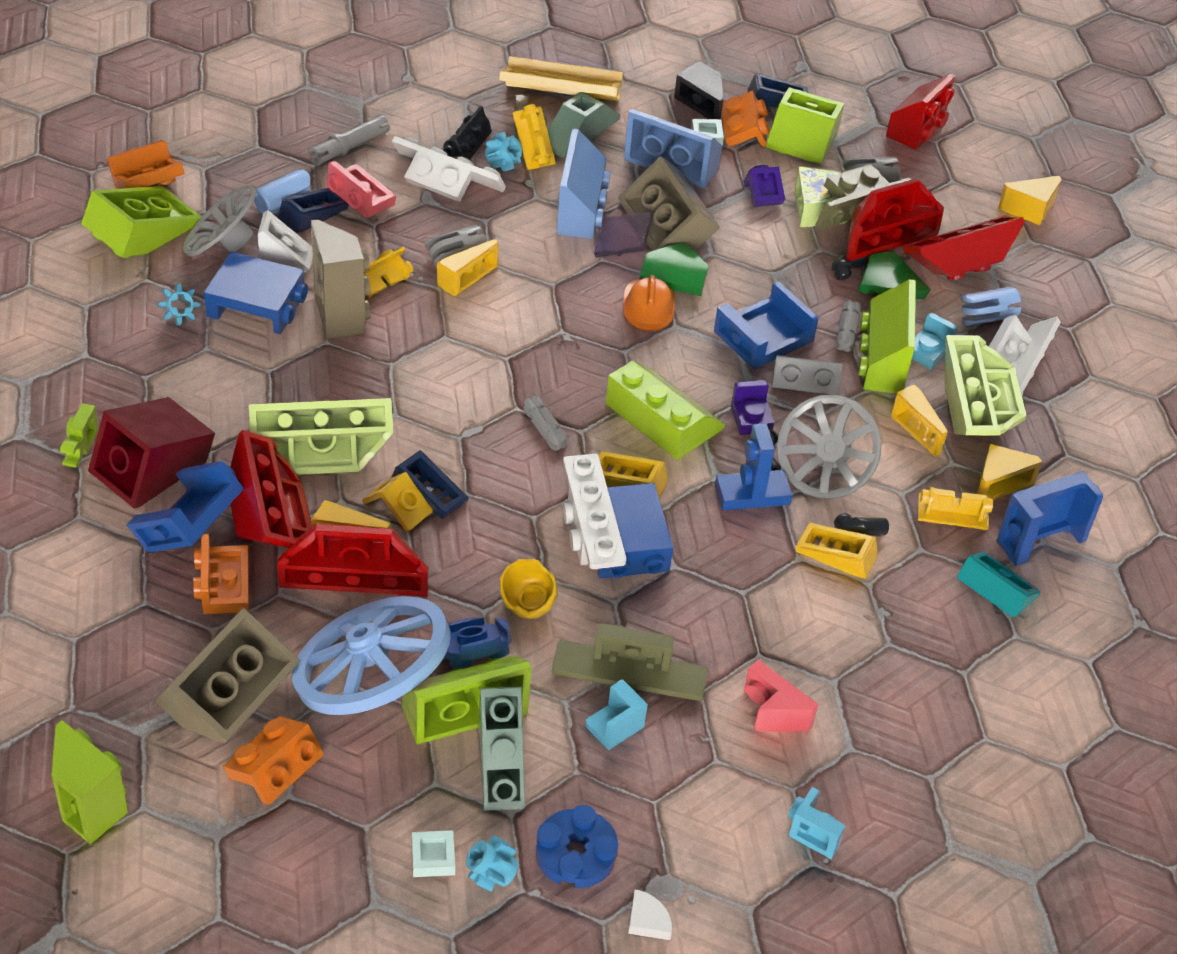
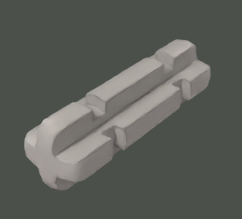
[835,300,861,352]
[523,396,568,451]

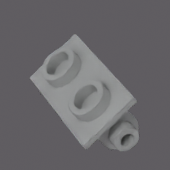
[772,355,843,395]

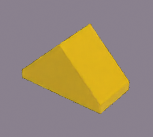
[998,176,1062,225]
[977,444,1042,500]

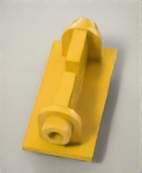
[512,104,556,170]
[364,246,413,299]
[918,486,993,530]

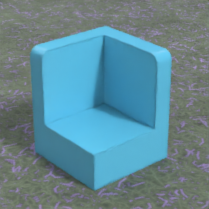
[585,679,648,751]

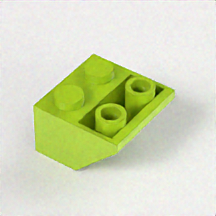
[766,87,844,164]
[51,720,128,845]

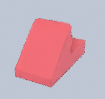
[744,659,818,732]

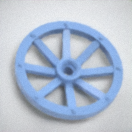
[292,596,451,715]

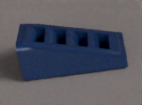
[747,74,808,108]
[278,187,349,233]
[391,450,469,519]

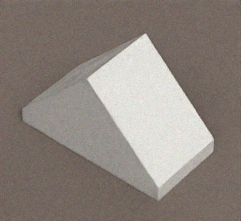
[258,210,313,273]

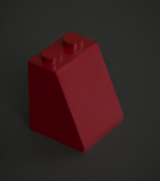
[88,397,215,509]

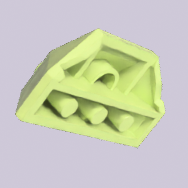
[945,335,1027,435]
[249,398,393,476]

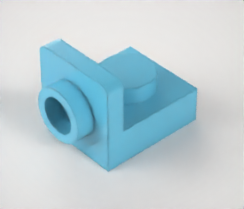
[912,313,957,370]
[788,787,846,860]

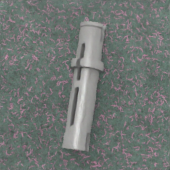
[308,114,390,166]

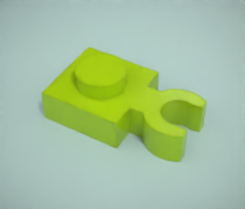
[60,403,99,468]

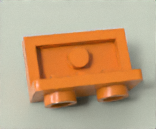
[722,90,770,148]
[107,140,185,189]
[193,534,249,614]
[222,716,323,804]

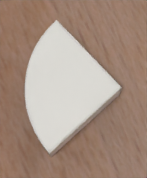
[628,889,672,940]

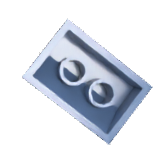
[624,109,722,189]
[557,129,611,239]

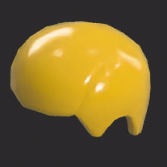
[500,559,558,619]

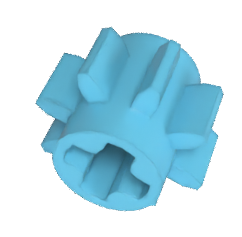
[485,132,522,172]
[156,284,200,326]
[466,835,518,892]

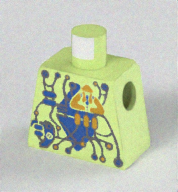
[794,167,847,227]

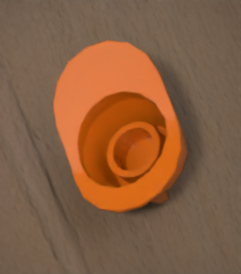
[623,275,675,331]

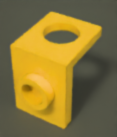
[362,472,433,532]

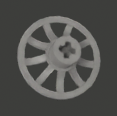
[183,184,256,256]
[777,395,882,499]

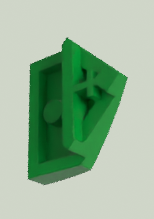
[640,243,709,296]
[858,252,931,299]

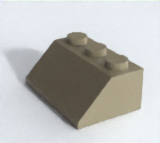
[618,156,720,251]
[311,219,371,339]
[154,607,301,744]

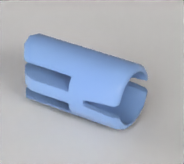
[254,169,310,215]
[961,287,1022,326]

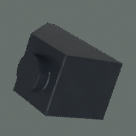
[674,61,724,120]

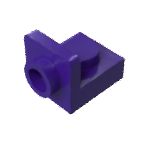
[743,165,786,207]
[731,380,774,435]

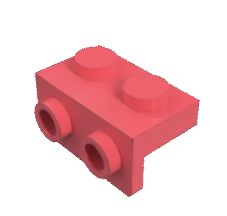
[327,161,396,218]

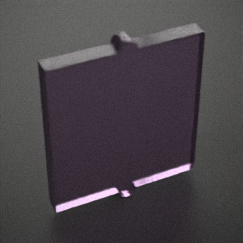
[594,212,653,258]

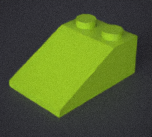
[81,186,202,258]

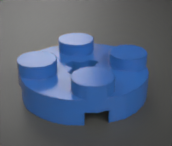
[443,617,512,668]
[536,805,618,888]

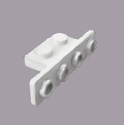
[392,136,506,202]
[989,315,1061,396]
[562,454,626,569]

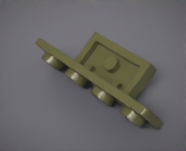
[815,164,911,229]
[552,623,708,701]

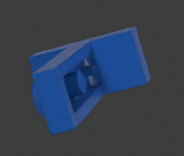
[715,423,792,510]

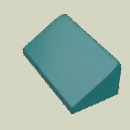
[957,552,1041,617]

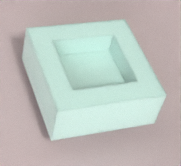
[691,119,724,146]
[412,830,455,877]

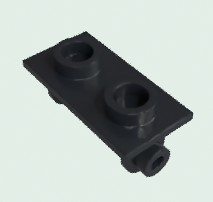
[443,106,492,160]

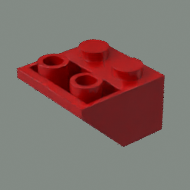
[886,74,955,150]

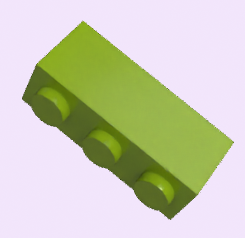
[858,279,916,394]
[606,360,725,460]
[402,655,532,745]

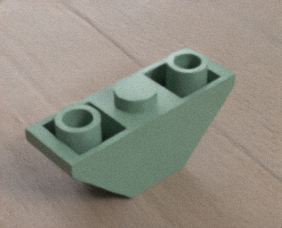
[548,92,620,159]
[479,687,525,811]

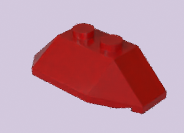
[847,179,944,261]
[902,215,1024,280]
[230,429,312,548]
[277,524,429,597]

